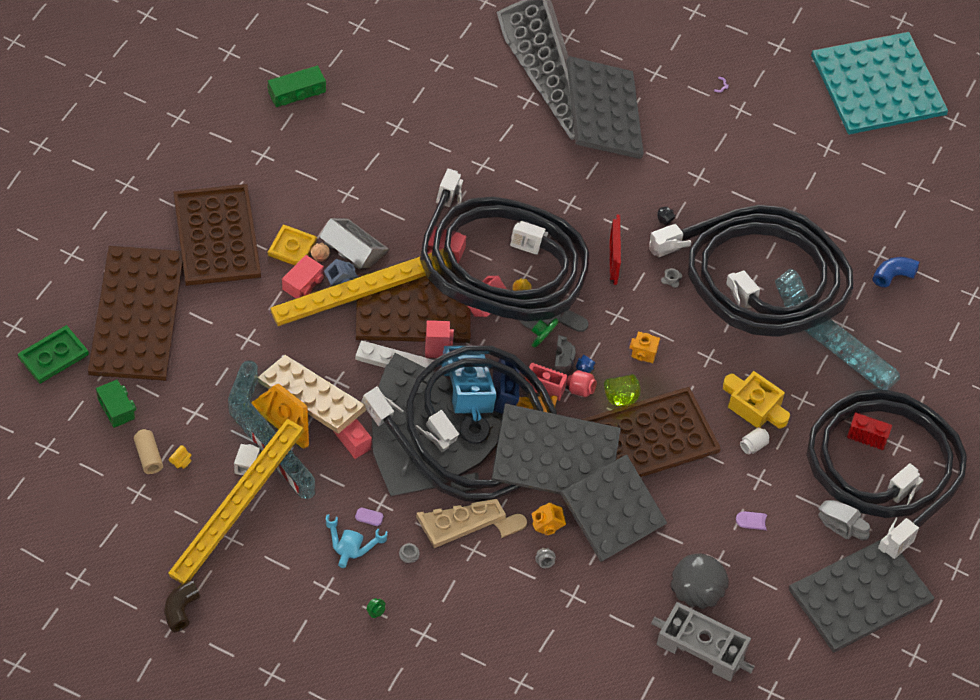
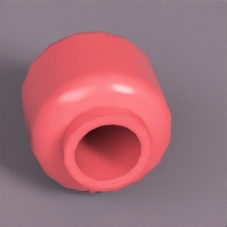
[567,370,597,397]

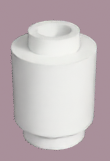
[740,427,769,455]

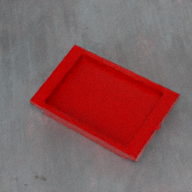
[609,215,621,285]

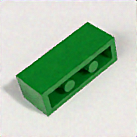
[268,65,326,107]

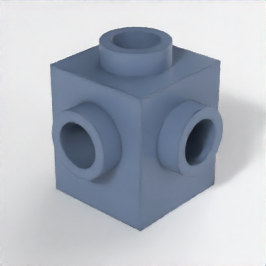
[324,259,358,286]

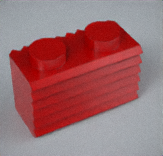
[847,412,892,451]

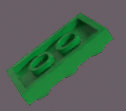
[18,325,89,384]

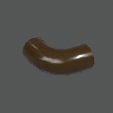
[164,579,200,632]

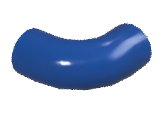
[872,257,920,287]

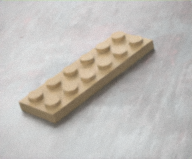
[257,355,366,434]

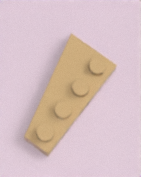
[416,499,506,548]

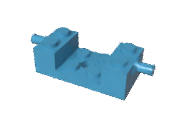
[441,346,496,421]

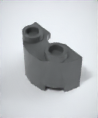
[554,335,576,378]

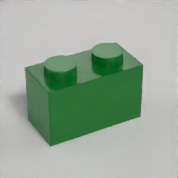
[96,379,136,428]

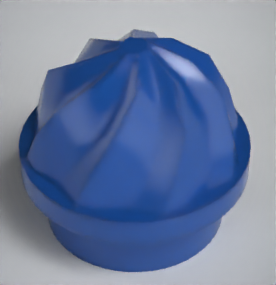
[576,355,596,373]

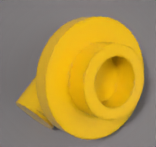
[169,445,192,469]

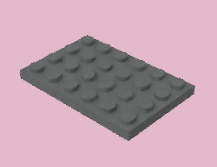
[566,56,644,159]
[491,404,621,495]
[789,539,934,653]

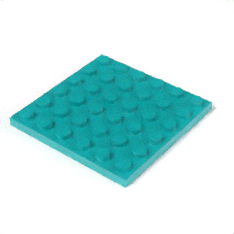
[811,32,948,135]

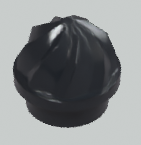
[657,206,676,226]

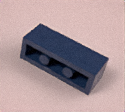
[493,359,519,414]

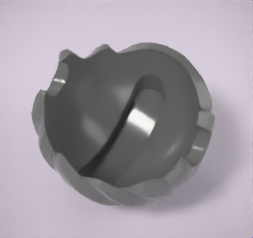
[670,553,729,609]

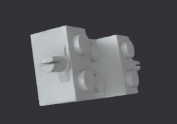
[651,602,755,682]

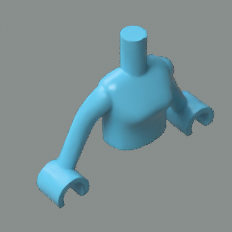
[326,514,388,568]

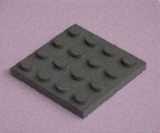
[560,454,667,562]

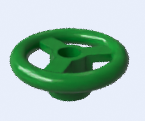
[531,318,559,348]

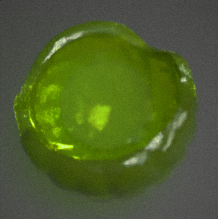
[604,374,641,407]

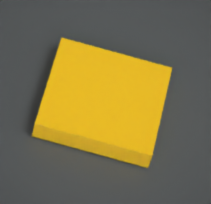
[268,225,317,265]

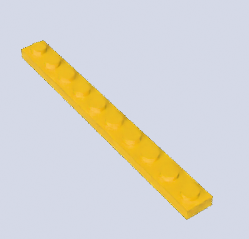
[270,249,449,326]
[168,419,304,584]

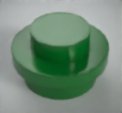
[366,598,386,618]

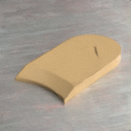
[494,514,527,538]

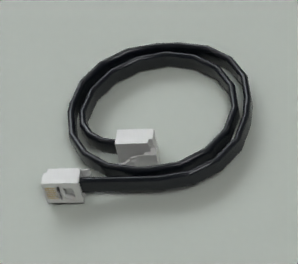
[361,345,557,501]
[806,389,967,559]

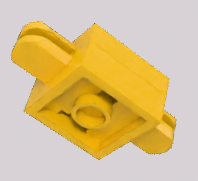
[723,371,790,429]

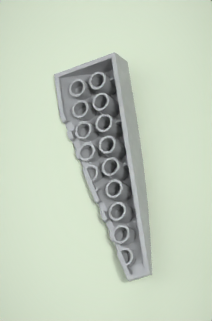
[497,0,575,140]

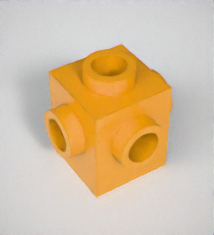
[629,332,660,363]
[531,503,566,535]

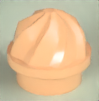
[311,243,330,262]

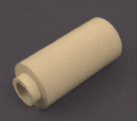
[134,429,163,474]

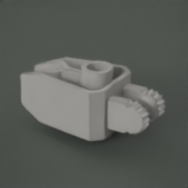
[818,500,870,541]

